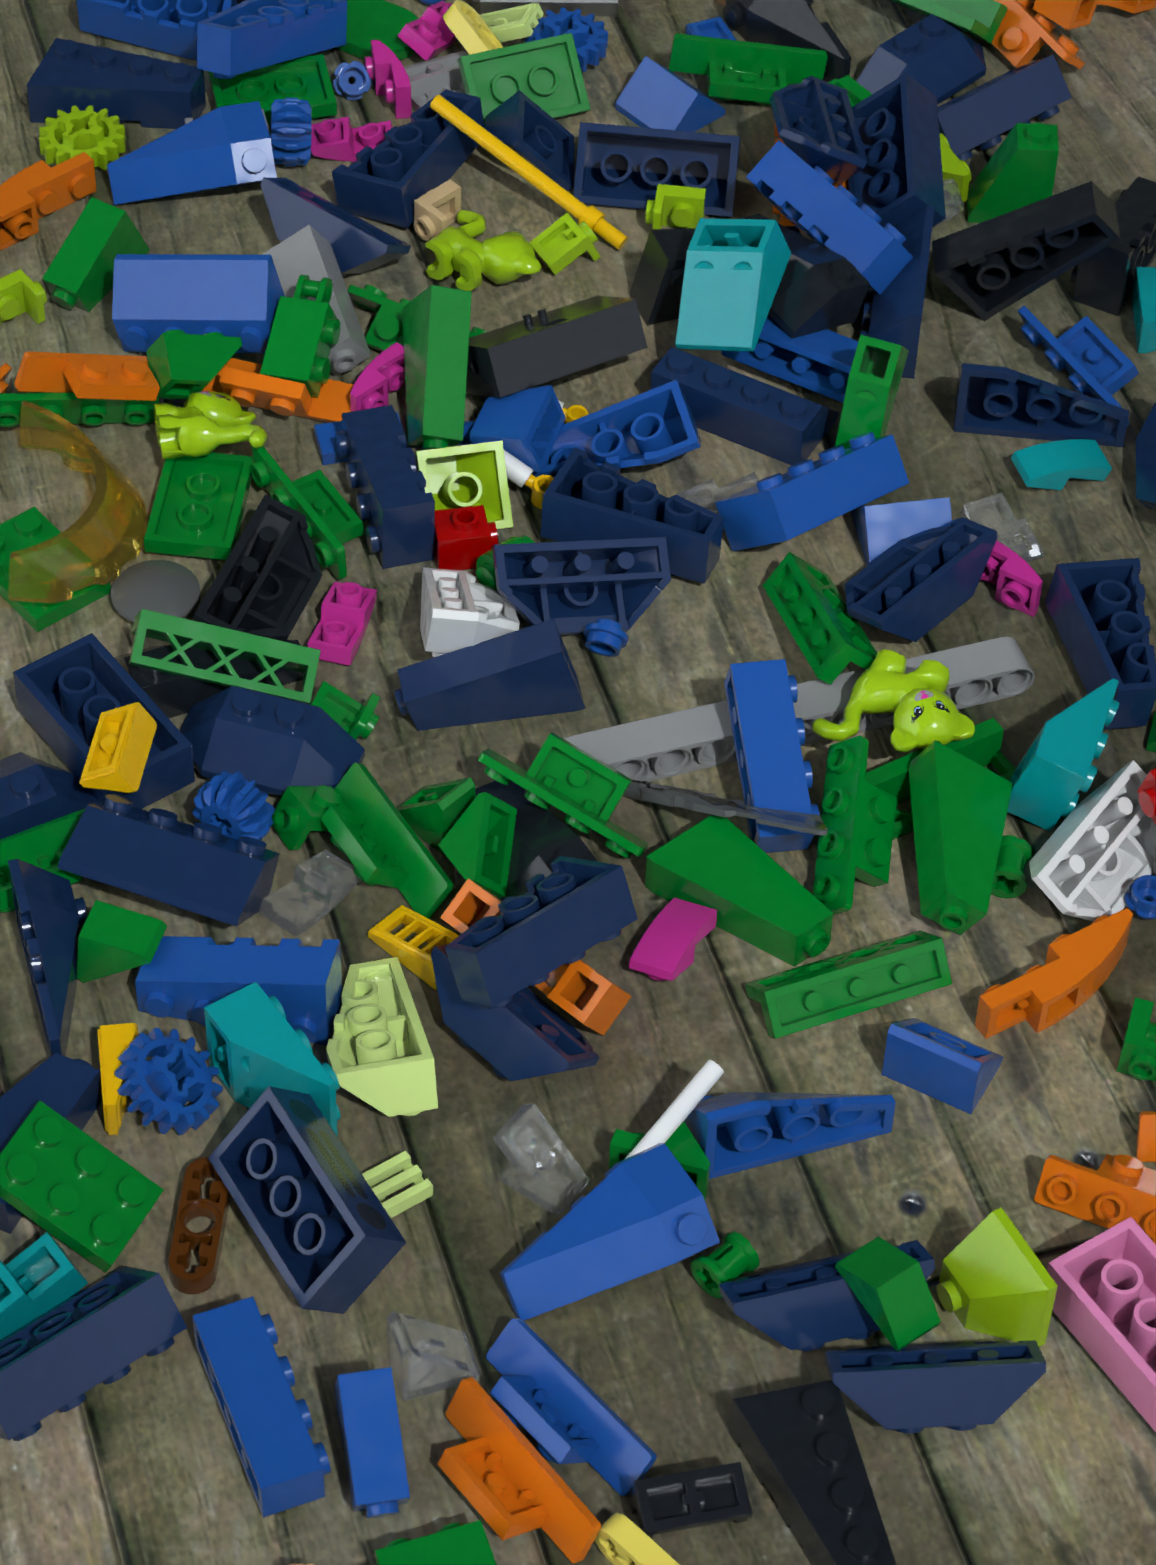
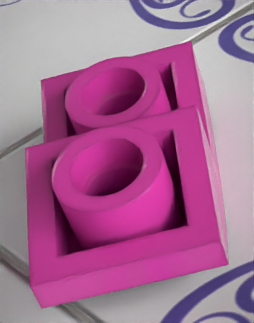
[398,1,458,61]
[364,40,412,119]
[311,116,393,162]
[350,342,405,412]
[980,540,1043,617]
[307,581,377,666]
[629,898,717,981]

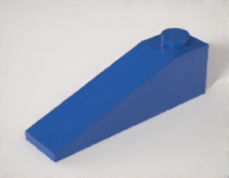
[107,101,277,205]
[531,379,701,477]
[684,1092,896,1179]
[500,1143,720,1321]

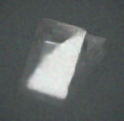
[492,1103,590,1215]

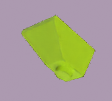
[413,440,513,529]
[937,1207,1058,1347]

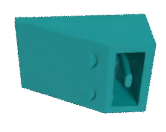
[675,218,791,352]
[1007,678,1119,832]
[204,981,341,1137]

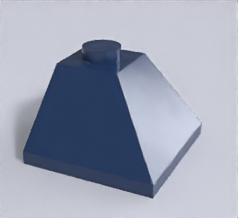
[485,90,575,191]

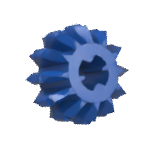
[270,97,312,166]
[192,770,275,840]

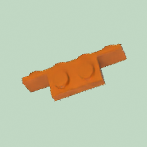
[992,0,1085,69]
[14,351,160,401]
[202,358,354,423]
[1034,1154,1156,1244]
[437,1377,601,1564]

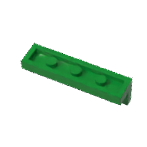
[888,0,1008,43]
[762,552,877,685]
[129,609,321,704]
[865,717,1016,840]
[745,930,952,1039]

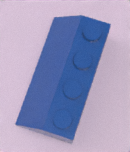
[112,254,285,353]

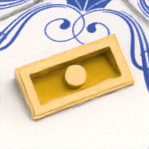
[79,702,157,793]

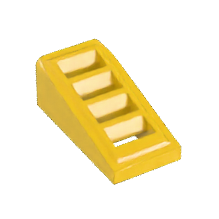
[368,905,459,990]
[97,1023,139,1135]

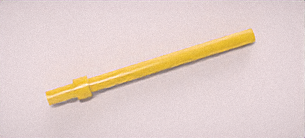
[430,94,628,250]

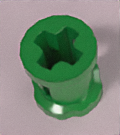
[991,835,1032,899]
[691,1231,760,1298]

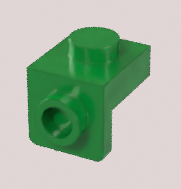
[309,681,381,740]
[271,785,348,850]

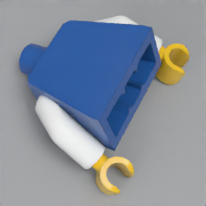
[459,385,589,509]

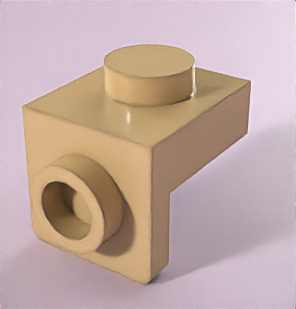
[414,179,461,241]

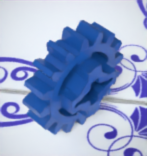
[524,7,608,72]
[115,1027,223,1135]

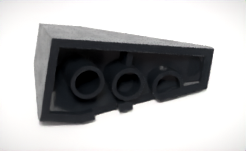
[723,0,851,82]
[738,214,870,339]
[114,640,304,718]
[475,780,598,901]

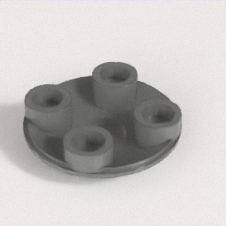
[111,560,201,622]

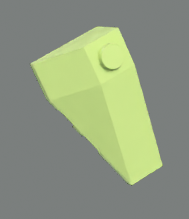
[326,957,438,1117]

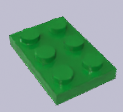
[457,33,591,128]
[208,54,337,123]
[144,452,253,560]
[0,506,111,632]
[0,1100,164,1273]

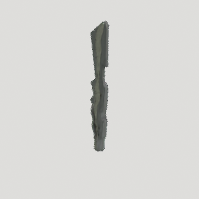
[624,779,827,835]

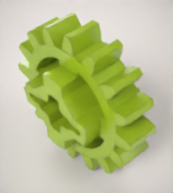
[39,105,126,170]

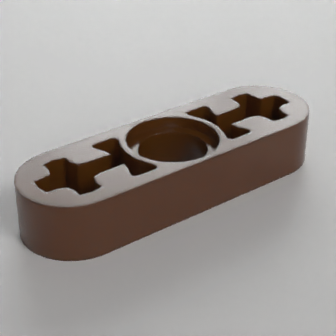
[168,1157,231,1295]

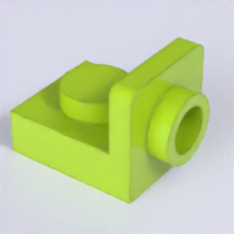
[645,184,706,229]
[529,213,601,275]
[0,269,47,324]

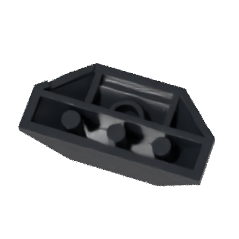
[192,495,323,641]

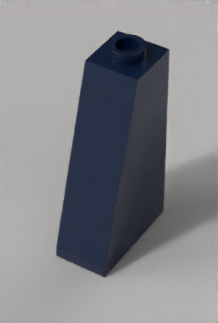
[394,619,585,731]
[0,1053,103,1234]

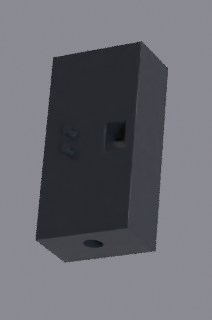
[466,296,647,398]

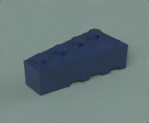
[445,856,638,1009]

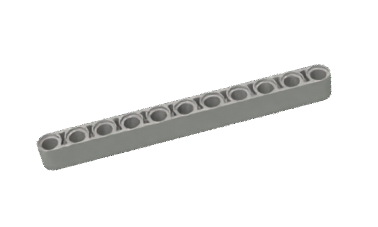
[564,637,1035,782]

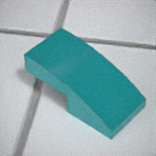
[1011,439,1112,490]

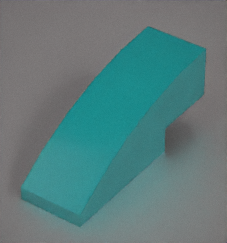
[0,1232,88,1341]

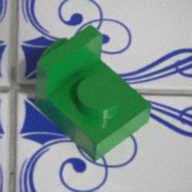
[1116,997,1156,1081]

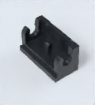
[629,1462,753,1539]

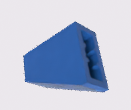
[334,1367,410,1518]

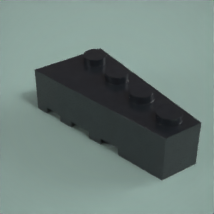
[1070,176,1156,316]
[932,181,1120,321]
[629,226,803,326]
[729,1380,897,1565]

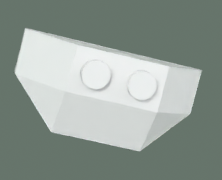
[420,567,520,657]
[1029,760,1156,921]

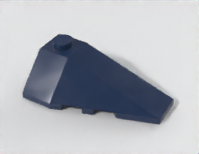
[954,363,1129,447]
[8,859,88,1057]

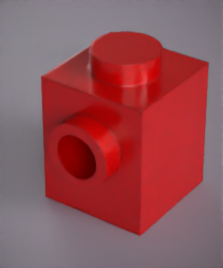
[434,505,498,570]

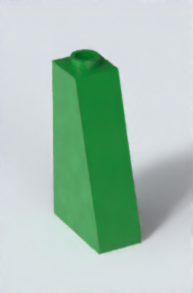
[403,285,472,450]
[908,740,1013,935]
[645,815,833,967]

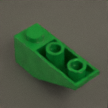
[835,335,909,449]

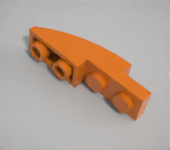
[0,152,97,251]
[975,908,1133,1039]

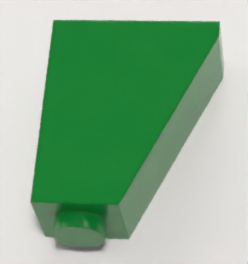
[967,123,1059,223]
[42,197,150,312]

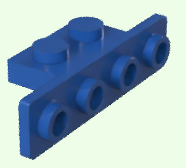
[1018,306,1139,426]
[486,1318,657,1496]

